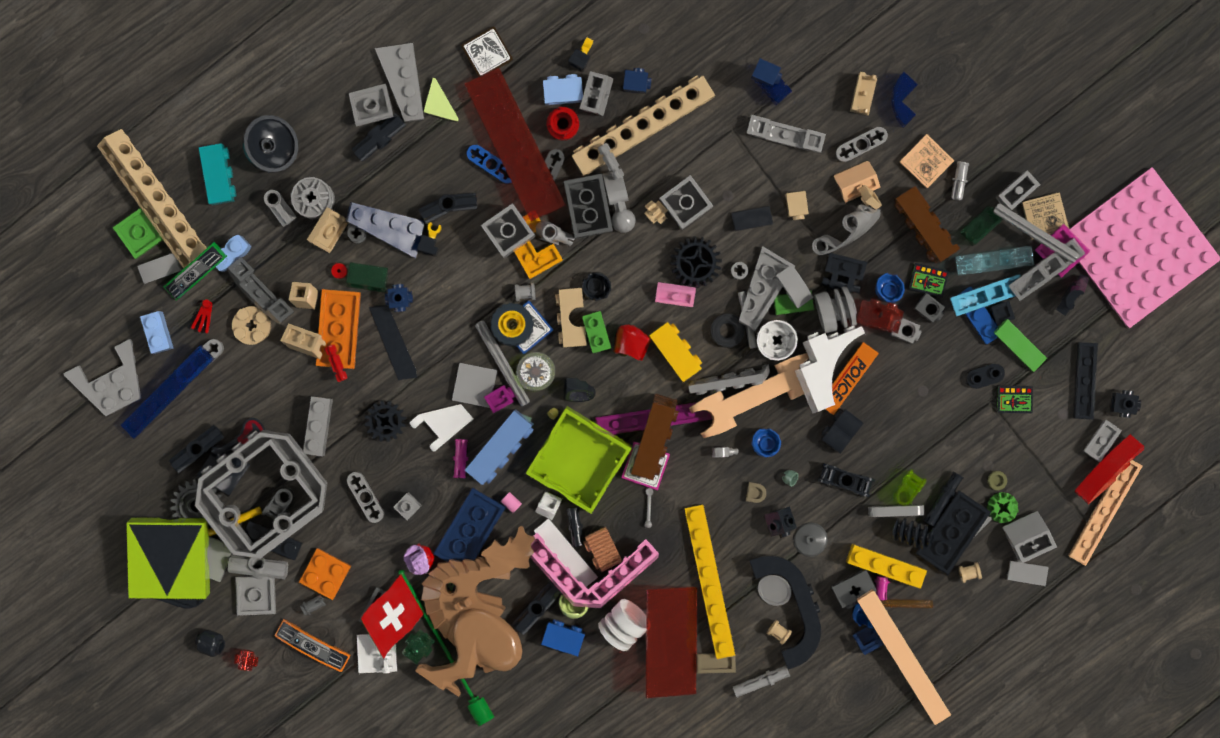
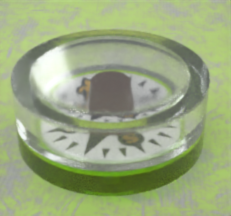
[516,352,555,392]

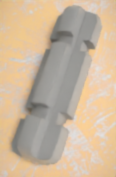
[598,143,624,180]

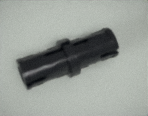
[567,507,584,547]

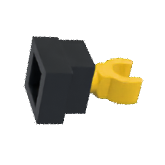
[568,37,593,72]
[417,222,442,257]

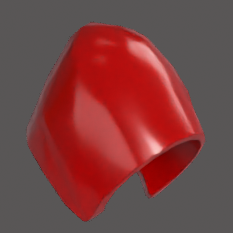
[614,324,651,361]

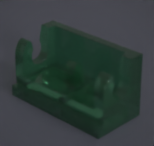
[960,206,1003,246]
[346,262,388,293]

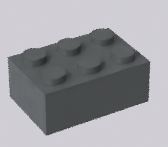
[564,174,613,239]

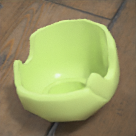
[559,595,588,619]

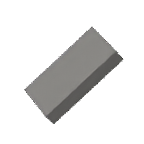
[1007,561,1049,586]

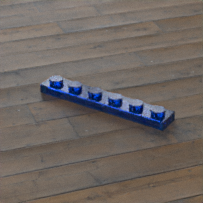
[121,345,215,439]

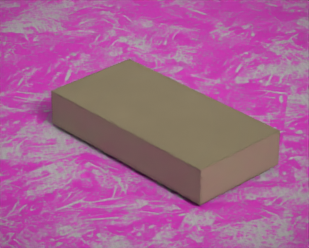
[697,653,736,674]

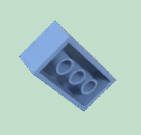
[465,410,534,485]

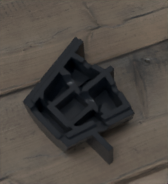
[1056,274,1089,316]

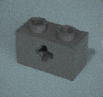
[831,569,877,609]

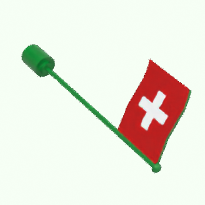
[361,569,495,727]

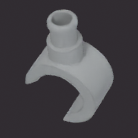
[712,447,738,457]

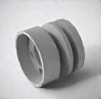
[291,177,335,220]
[814,286,857,333]

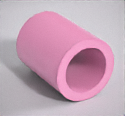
[500,492,522,513]

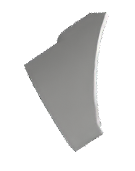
[812,205,881,255]

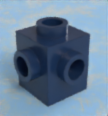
[385,284,413,312]

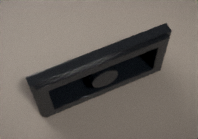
[732,206,773,232]

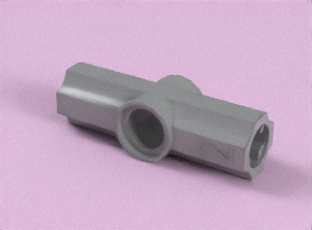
[228,555,288,579]

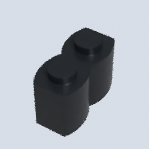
[821,409,863,454]

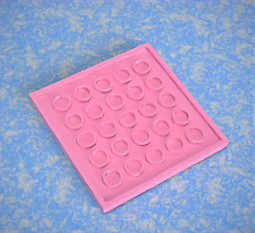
[1070,167,1220,328]

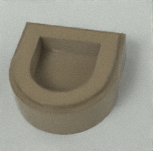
[746,482,766,503]

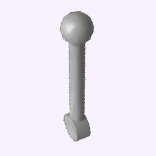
[644,488,653,528]

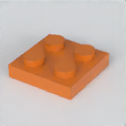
[299,548,351,600]

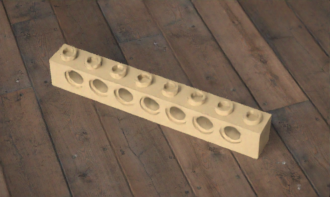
[572,75,715,177]
[97,129,207,269]

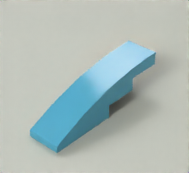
[950,274,1020,316]

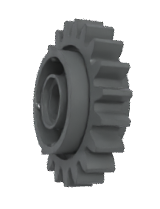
[170,479,225,526]

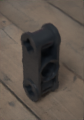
[817,463,875,498]

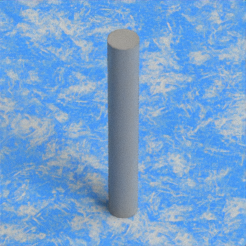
[738,291,757,349]

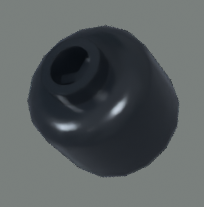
[195,629,225,657]

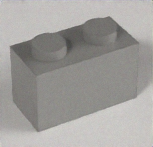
[995,170,1040,210]

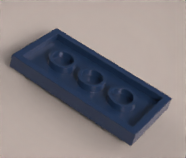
[434,488,506,562]

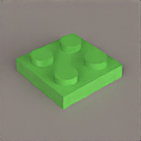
[113,208,163,259]

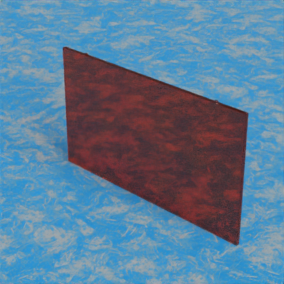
[646,587,697,698]

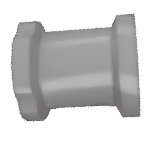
[515,283,536,301]

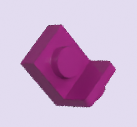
[484,385,515,413]

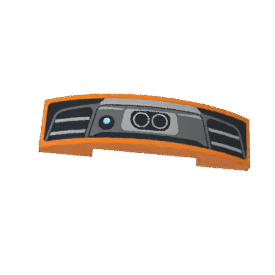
[274,619,351,672]

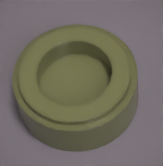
[987,471,1007,490]

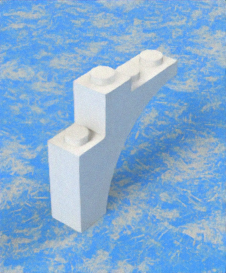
[795,326,865,414]

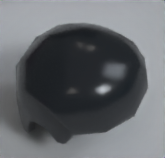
[582,272,611,301]

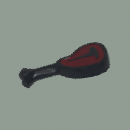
[211,418,266,459]

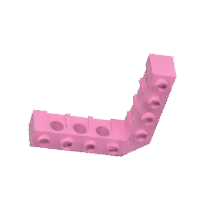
[530,533,659,608]

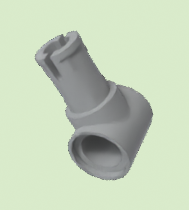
[536,220,575,246]

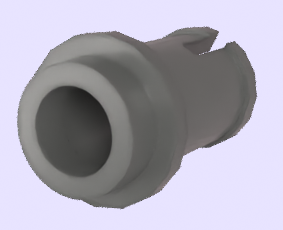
[300,594,326,616]

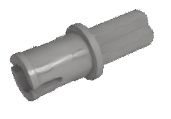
[951,161,969,200]

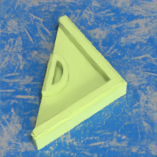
[424,78,459,122]

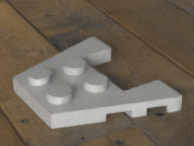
[63,339,141,416]

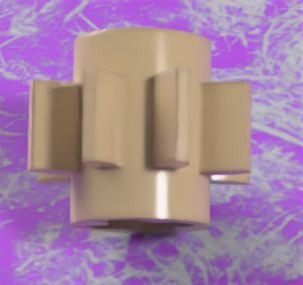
[644,200,668,224]

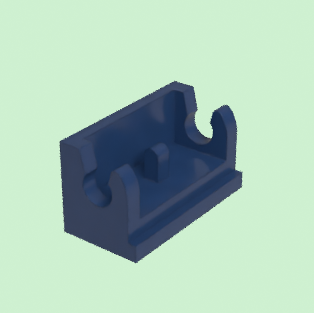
[853,627,884,655]

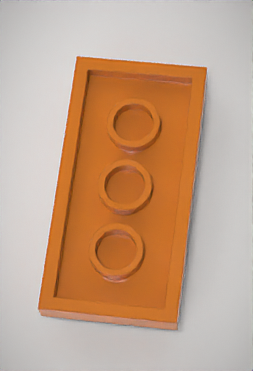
[316,289,361,369]

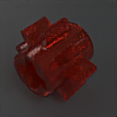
[234,649,259,671]

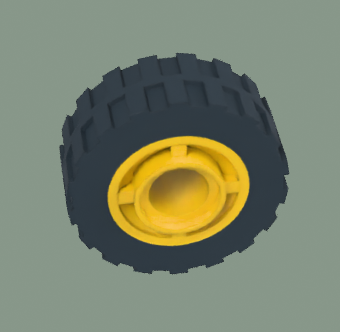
[491,303,534,347]

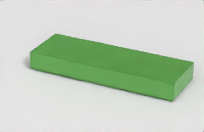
[993,319,1047,372]

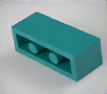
[199,143,236,206]

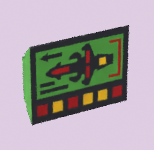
[909,263,949,297]
[997,386,1033,413]

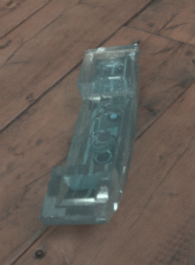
[955,246,1034,276]

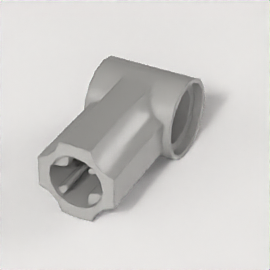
[264,190,297,227]

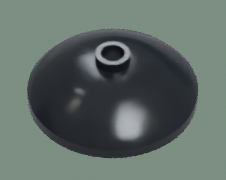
[243,115,298,173]

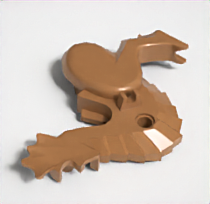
[415,526,535,697]

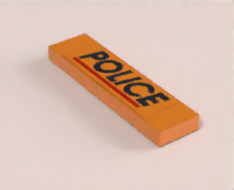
[825,342,879,415]

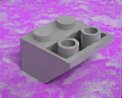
[1002,511,1057,563]

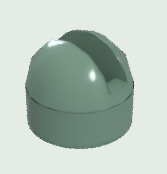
[782,470,799,487]

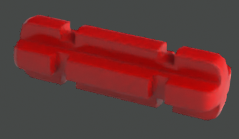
[325,344,348,382]

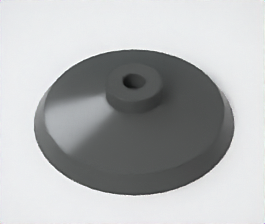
[793,522,828,557]

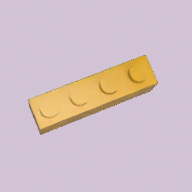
[846,544,927,589]

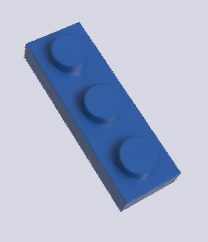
[956,286,998,345]

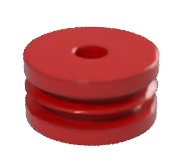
[331,263,347,279]

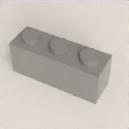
[303,396,333,456]

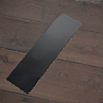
[369,305,417,380]

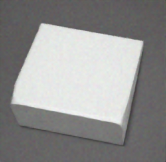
[535,491,562,520]

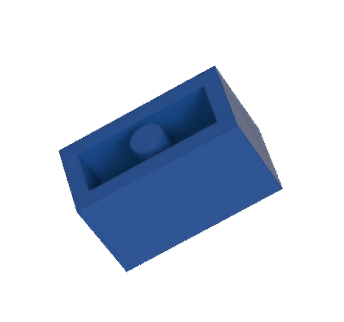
[541,619,585,656]

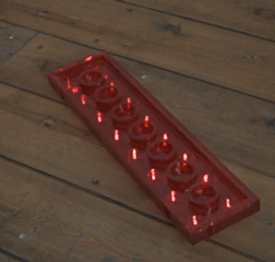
[465,68,566,222]

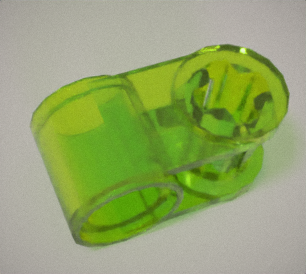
[894,469,927,506]

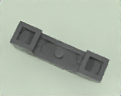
[227,257,294,324]

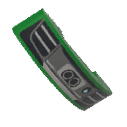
[163,242,227,301]

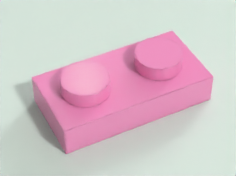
[655,282,696,307]

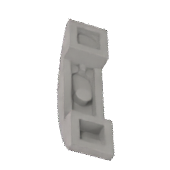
[747,115,826,153]

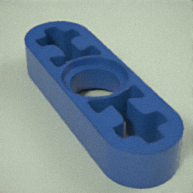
[467,145,516,184]

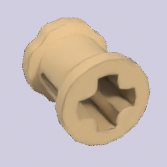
[958,562,982,583]
[766,620,792,645]

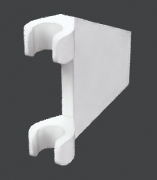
[410,404,473,452]

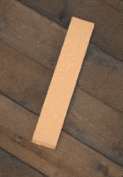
[1068,460,1142,566]

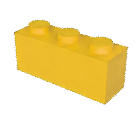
[649,322,702,382]

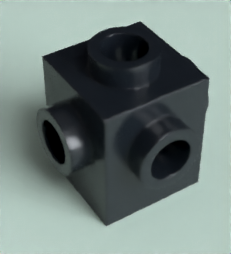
[1110,390,1141,418]
[764,506,797,538]

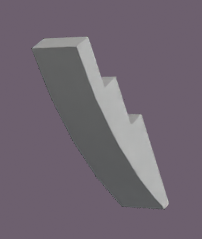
[1009,238,1085,301]

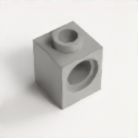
[890,317,921,344]
[394,492,422,520]

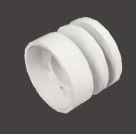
[757,320,798,361]
[598,599,650,651]

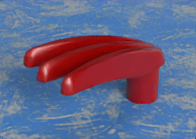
[191,299,213,333]

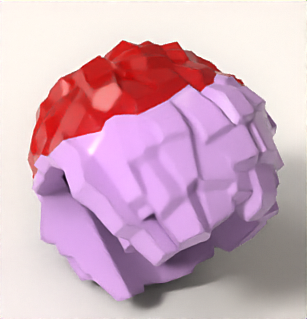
[404,544,434,575]

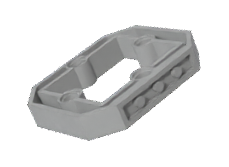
[195,430,327,558]

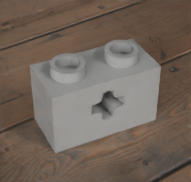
[580,71,613,116]

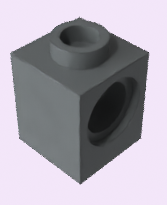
[913,293,945,323]

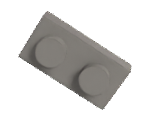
[1083,420,1122,462]

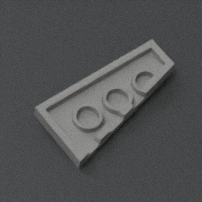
[739,246,795,331]
[689,364,770,395]

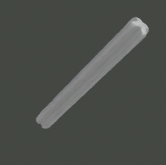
[993,203,1079,263]
[475,321,530,406]

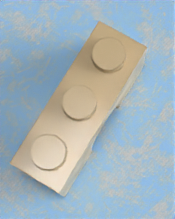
[555,288,587,348]

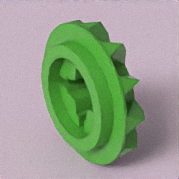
[987,492,1018,523]

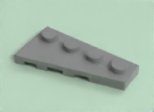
[375,43,424,122]

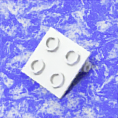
[357,634,397,673]

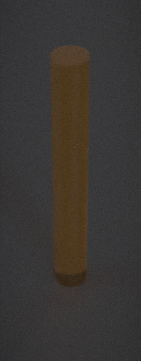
[880,599,933,608]

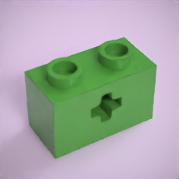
[582,311,611,354]

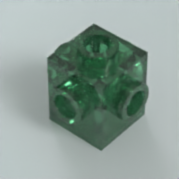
[402,629,435,665]

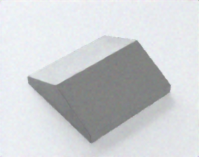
[349,84,393,127]

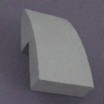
[138,253,183,284]
[776,265,813,309]

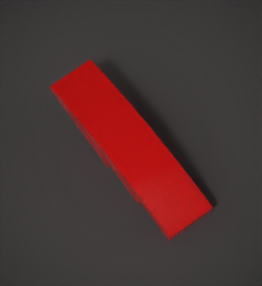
[1075,434,1144,504]

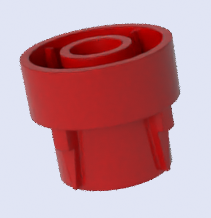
[547,107,579,141]

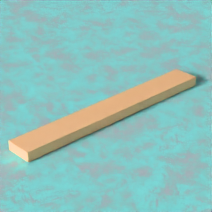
[856,589,951,725]

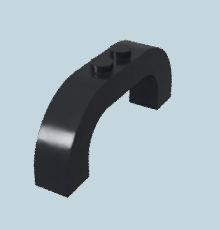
[749,555,821,670]

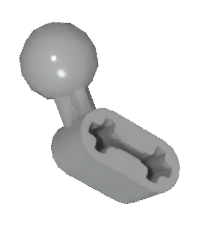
[602,171,636,233]

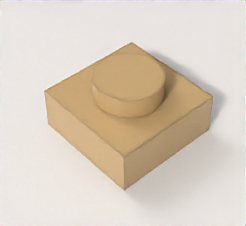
[859,185,882,209]

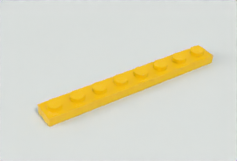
[685,505,735,659]

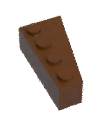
[631,393,679,480]

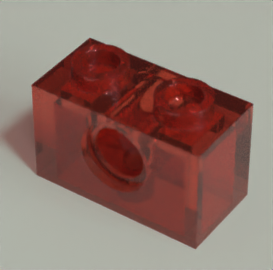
[857,299,904,334]

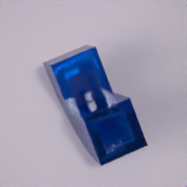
[891,72,918,128]

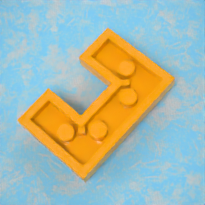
[514,210,563,279]

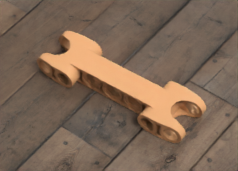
[689,353,809,438]

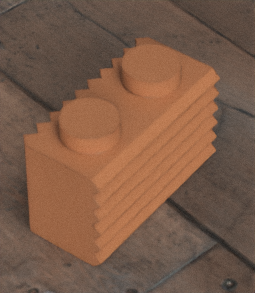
[583,526,623,572]

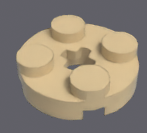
[232,306,271,345]

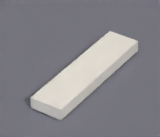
[534,518,598,587]

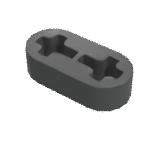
[539,149,565,185]

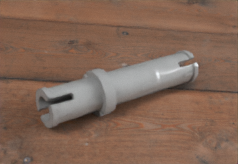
[732,665,790,698]

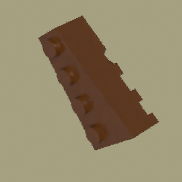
[894,186,960,263]

